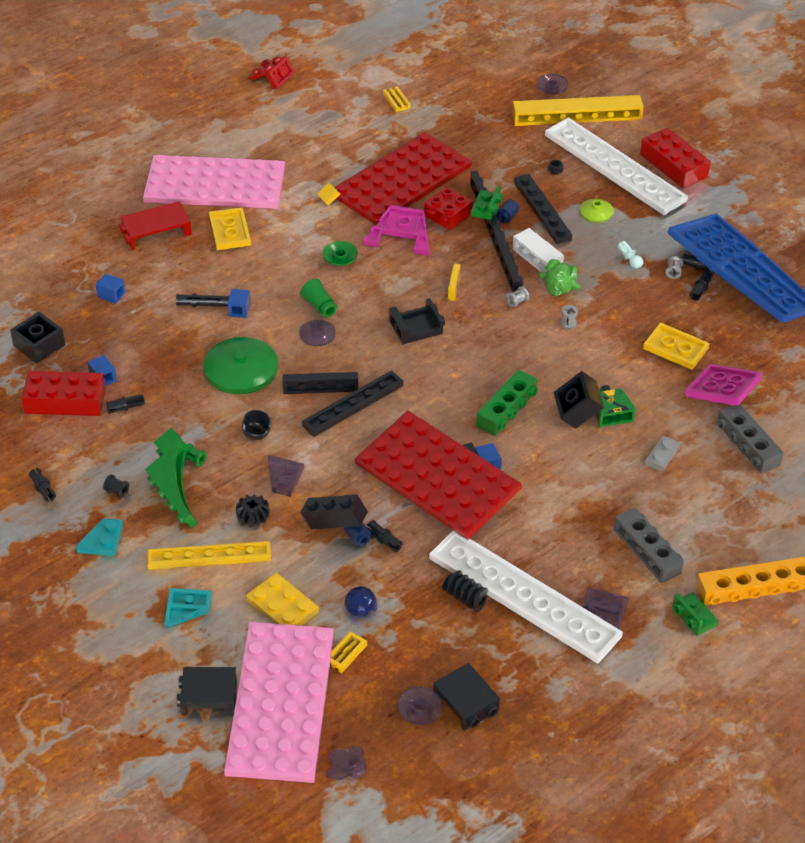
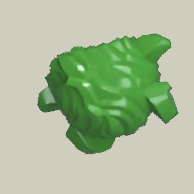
[540,259,581,296]

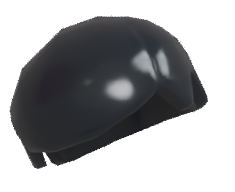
[241,410,272,440]

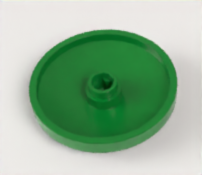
[203,337,278,394]

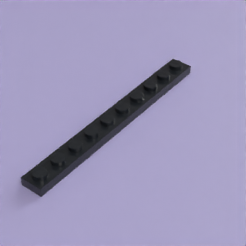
[470,171,523,292]

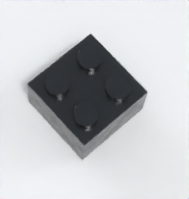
[10,312,65,363]
[553,371,604,429]

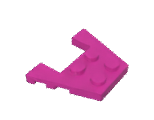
[363,205,429,256]

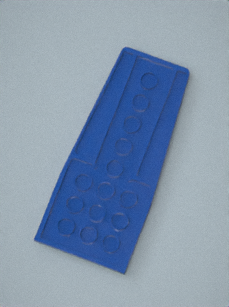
[667,213,805,323]

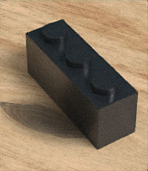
[300,494,368,529]

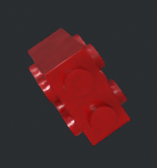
[424,187,473,231]

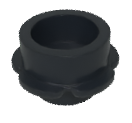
[547,160,564,175]

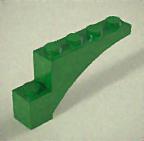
[145,427,198,528]

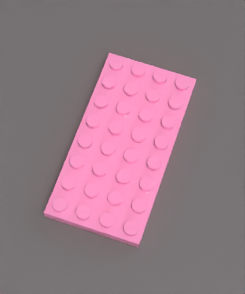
[143,155,285,209]
[224,622,334,783]

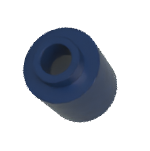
[496,199,519,223]
[344,522,371,546]

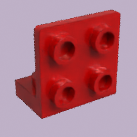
[248,56,295,89]

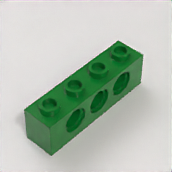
[476,369,538,436]

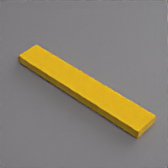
[147,541,271,570]

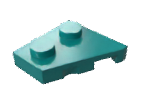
[76,518,124,556]
[164,588,212,628]

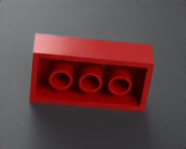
[640,128,711,189]
[21,371,106,416]

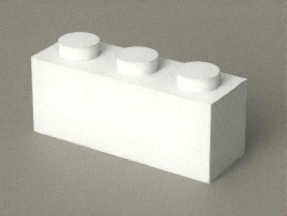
[512,228,564,272]

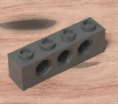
[717,404,783,473]
[613,507,684,584]

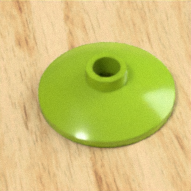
[580,199,614,222]

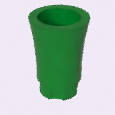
[300,279,337,318]

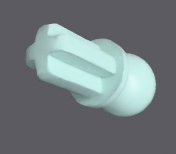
[618,241,643,268]

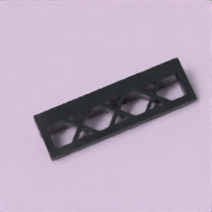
[283,372,358,394]

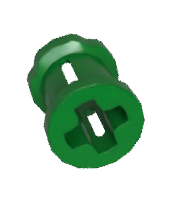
[184,443,207,467]

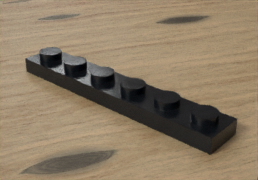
[514,174,572,244]
[302,370,403,437]

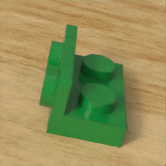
[471,186,503,220]
[672,592,718,636]

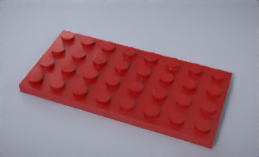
[334,132,472,225]
[354,410,522,540]

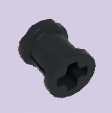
[103,474,130,498]

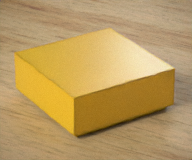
[317,183,340,206]

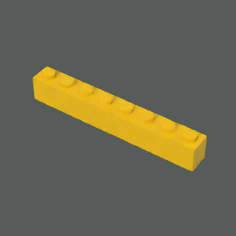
[512,95,643,126]

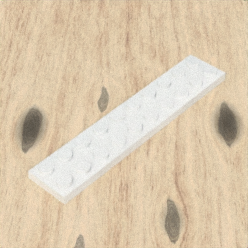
[545,117,688,215]
[429,531,623,664]

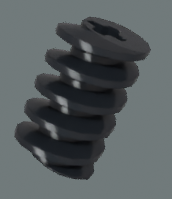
[442,570,488,612]

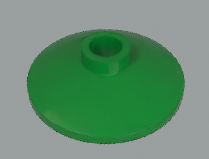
[323,241,358,266]

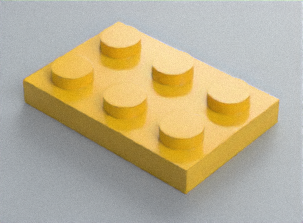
[209,207,251,250]
[643,322,710,370]
[246,572,319,626]

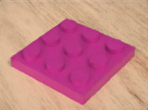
[685,364,762,406]

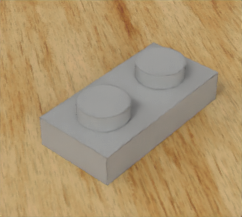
[645,436,681,472]

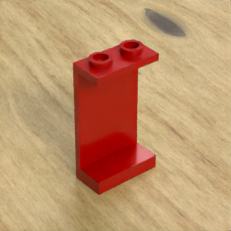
[119,201,192,250]

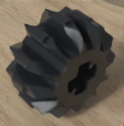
[236,493,270,528]

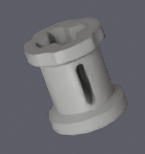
[666,256,683,279]
[505,286,529,308]
[561,305,578,329]

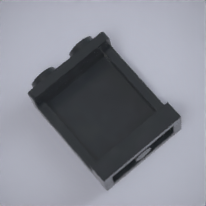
[389,298,445,345]
[433,663,500,731]
[177,667,237,716]

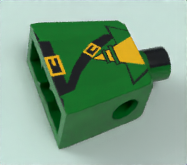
[596,385,636,428]

